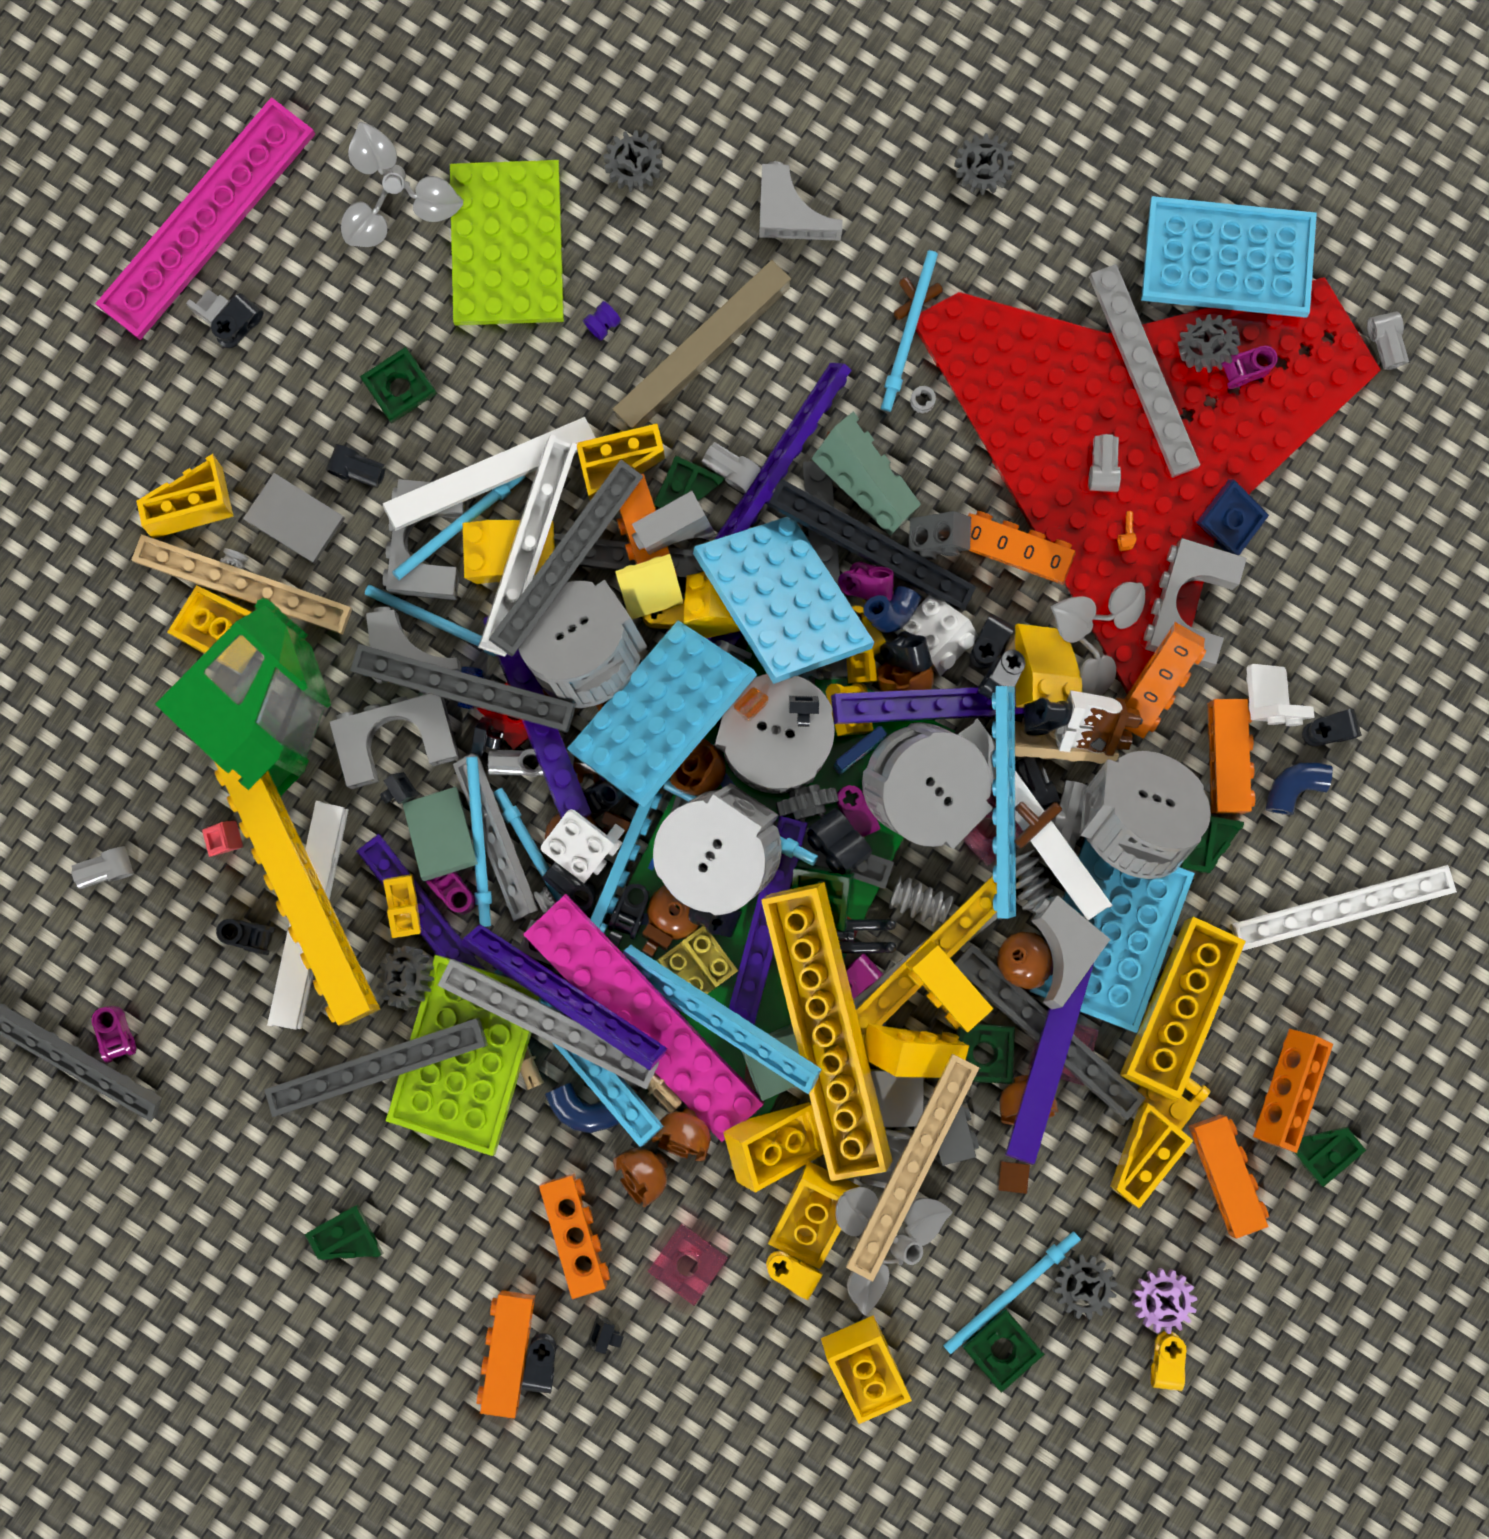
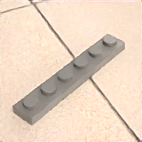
[453,754,538,921]

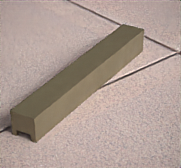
[613,260,791,430]

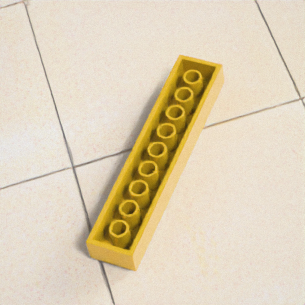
[214,763,380,1026]
[761,882,893,1181]

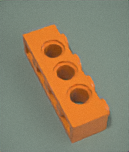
[1253,1029,1333,1153]
[539,1173,610,1299]

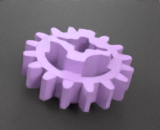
[1132,1268,1197,1334]

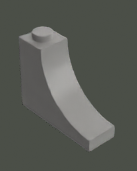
[759,161,843,241]
[632,491,716,555]
[366,607,462,684]
[1031,895,1110,1009]

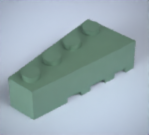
[811,411,921,536]

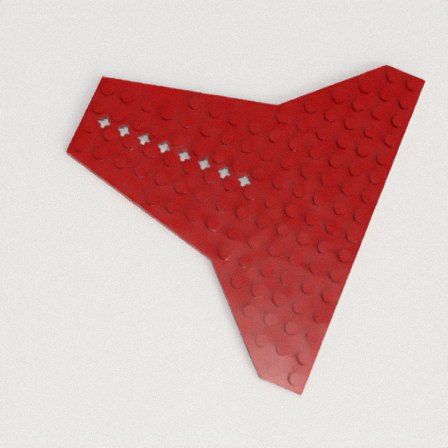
[916,277,1381,694]

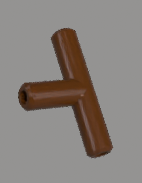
[893,277,943,320]
[1014,802,1062,848]

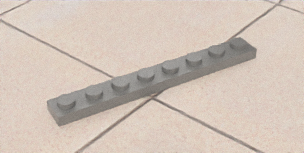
[1089,264,1200,478]
[438,959,660,1089]

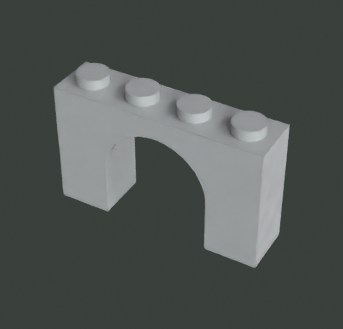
[383,479,468,600]
[1143,538,1247,669]
[330,692,460,789]

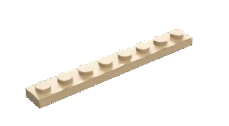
[131,534,352,635]
[846,1054,979,1282]

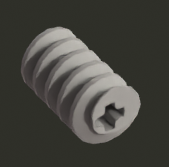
[1016,849,1054,913]
[889,875,953,927]

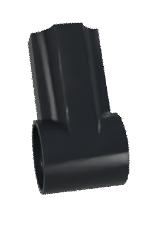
[326,444,386,488]
[1015,757,1060,810]
[541,862,596,911]

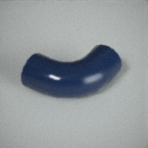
[863,586,921,632]
[1265,763,1333,815]
[545,1082,620,1133]

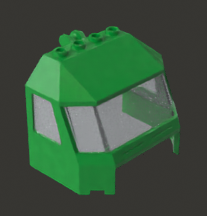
[155,598,331,797]

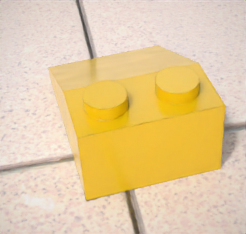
[462,520,555,584]
[683,572,740,638]
[167,585,257,674]
[1015,624,1082,708]
[723,1102,824,1193]
[768,1161,860,1269]
[821,1315,912,1424]

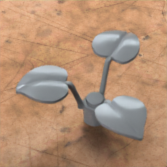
[341,122,463,247]
[1051,582,1145,696]
[835,1187,953,1316]

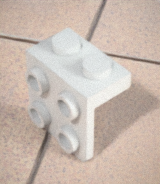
[896,595,979,676]
[1246,664,1314,726]
[541,809,625,883]

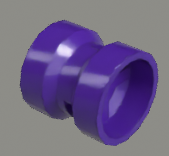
[583,301,622,340]

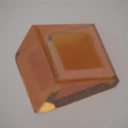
[734,687,769,722]

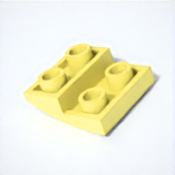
[615,554,683,620]
[656,926,738,994]

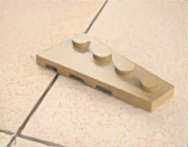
[1015,718,1119,764]

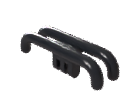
[836,919,897,954]

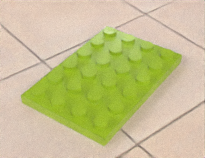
[450,160,564,326]
[386,955,541,1156]

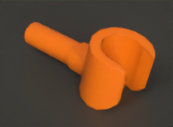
[1118,511,1136,551]

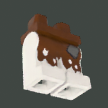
[1055,690,1141,756]

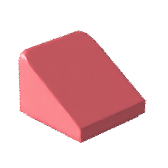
[202,821,243,857]

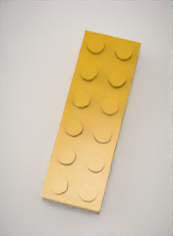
[1120,917,1246,1100]

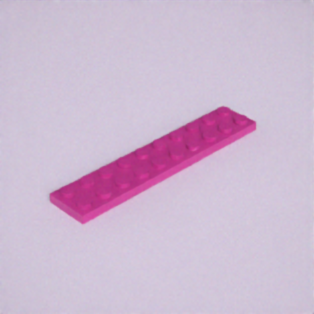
[95,97,315,340]
[523,894,764,1142]

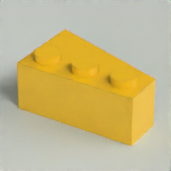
[576,424,665,500]
[136,454,234,539]
[906,941,993,1032]
[864,1024,969,1078]
[1110,1101,1194,1208]

